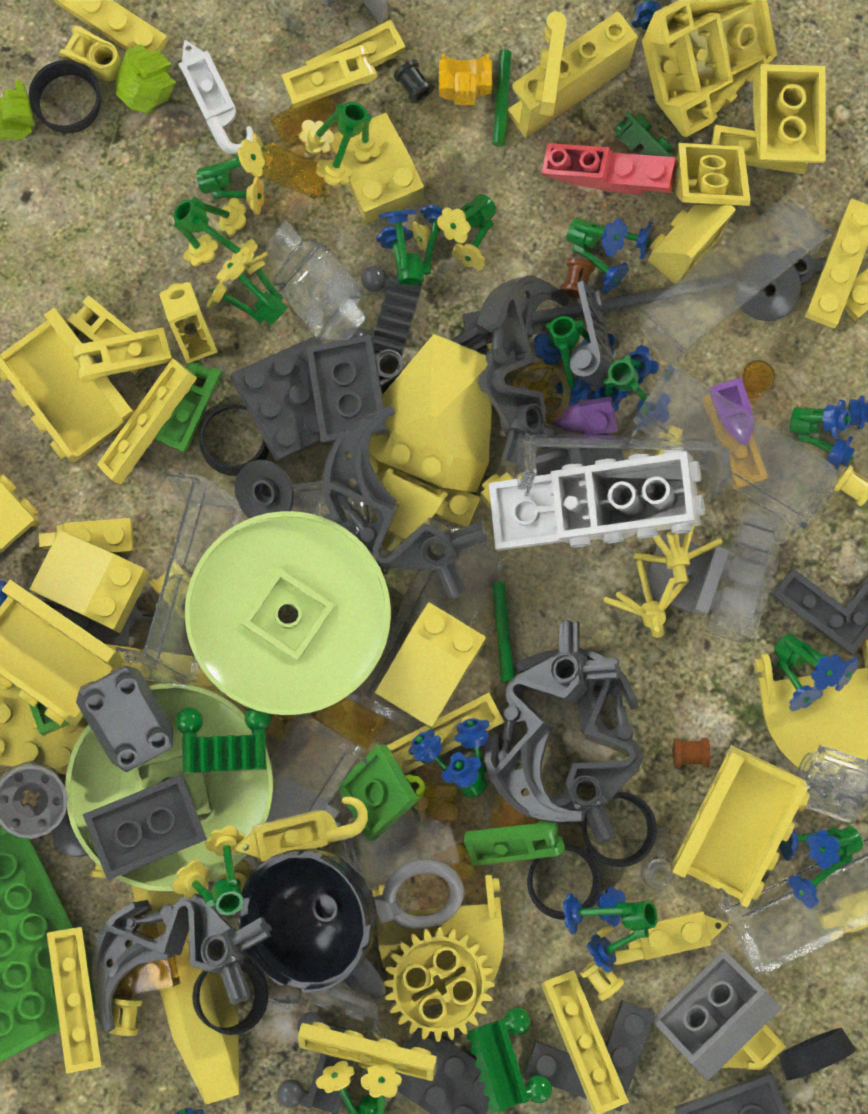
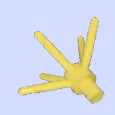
[633,526,723,584]
[603,560,691,638]

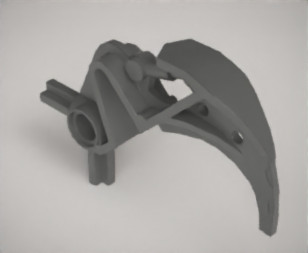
[477,275,569,469]
[323,405,488,599]
[485,620,621,822]
[515,648,643,844]
[91,894,272,1032]

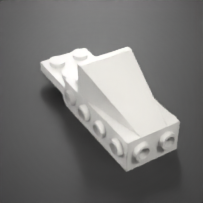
[489,449,705,551]

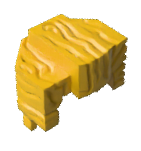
[439,54,492,105]

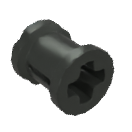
[394,59,435,104]

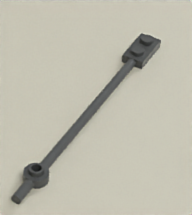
[463,251,827,344]

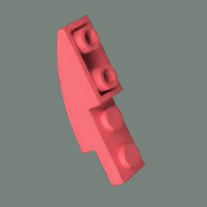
[541,143,678,195]

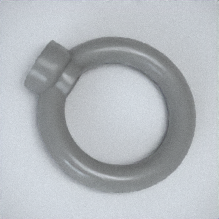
[374,860,464,930]

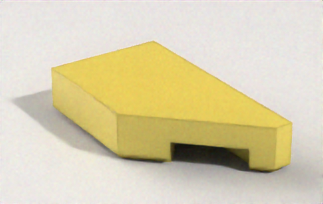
[722,1024,786,1070]

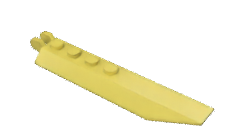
[131,885,239,1104]

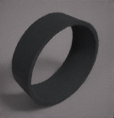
[29,60,101,133]
[199,404,270,476]
[583,792,657,867]
[527,844,602,920]
[192,959,269,1035]
[779,1028,856,1080]

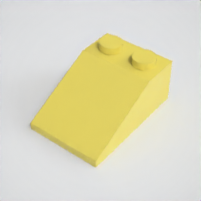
[753,64,826,163]
[330,113,424,224]
[674,143,751,206]
[648,205,736,285]
[29,530,150,633]
[375,602,486,729]

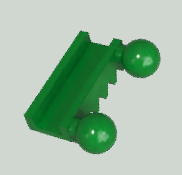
[175,707,272,774]
[466,1007,552,1113]

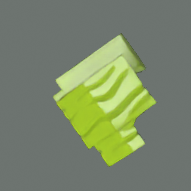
[115,44,177,114]
[0,80,35,140]

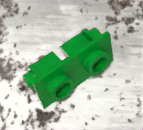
[614,112,674,157]

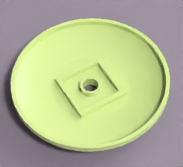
[185,511,391,715]
[65,683,273,892]

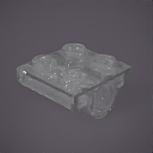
[797,745,868,824]

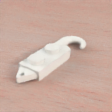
[179,40,254,155]

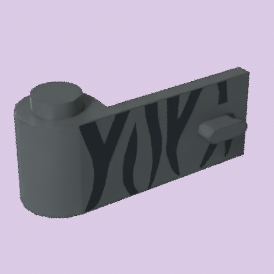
[570,281,614,388]

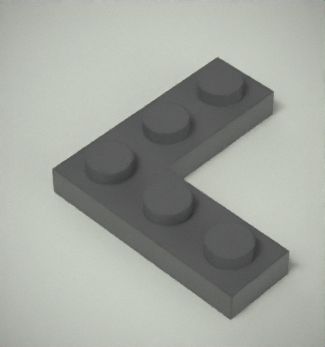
[771,568,868,656]
[524,1000,655,1112]

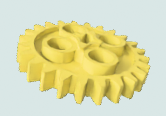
[383,926,495,1042]

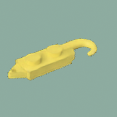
[234,797,368,862]
[596,911,728,965]

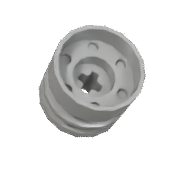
[0,762,68,839]

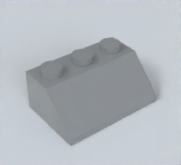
[652,950,781,1081]

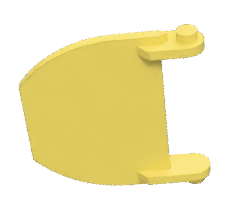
[754,639,868,771]
[372,874,504,1006]

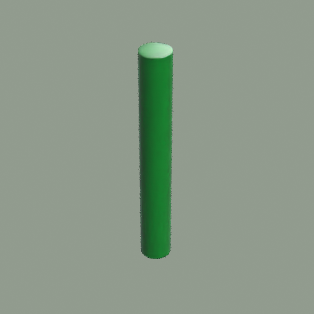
[492,50,512,146]
[492,582,514,682]

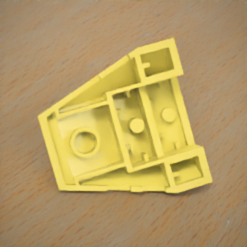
[642,0,777,137]
[369,334,492,493]

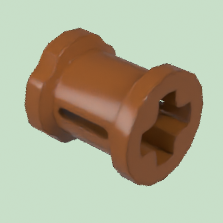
[560,258,595,299]
[672,737,710,768]

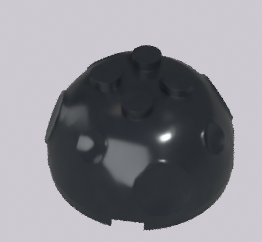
[238,848,377,992]

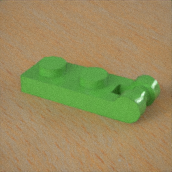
[154,360,223,454]
[464,820,565,866]

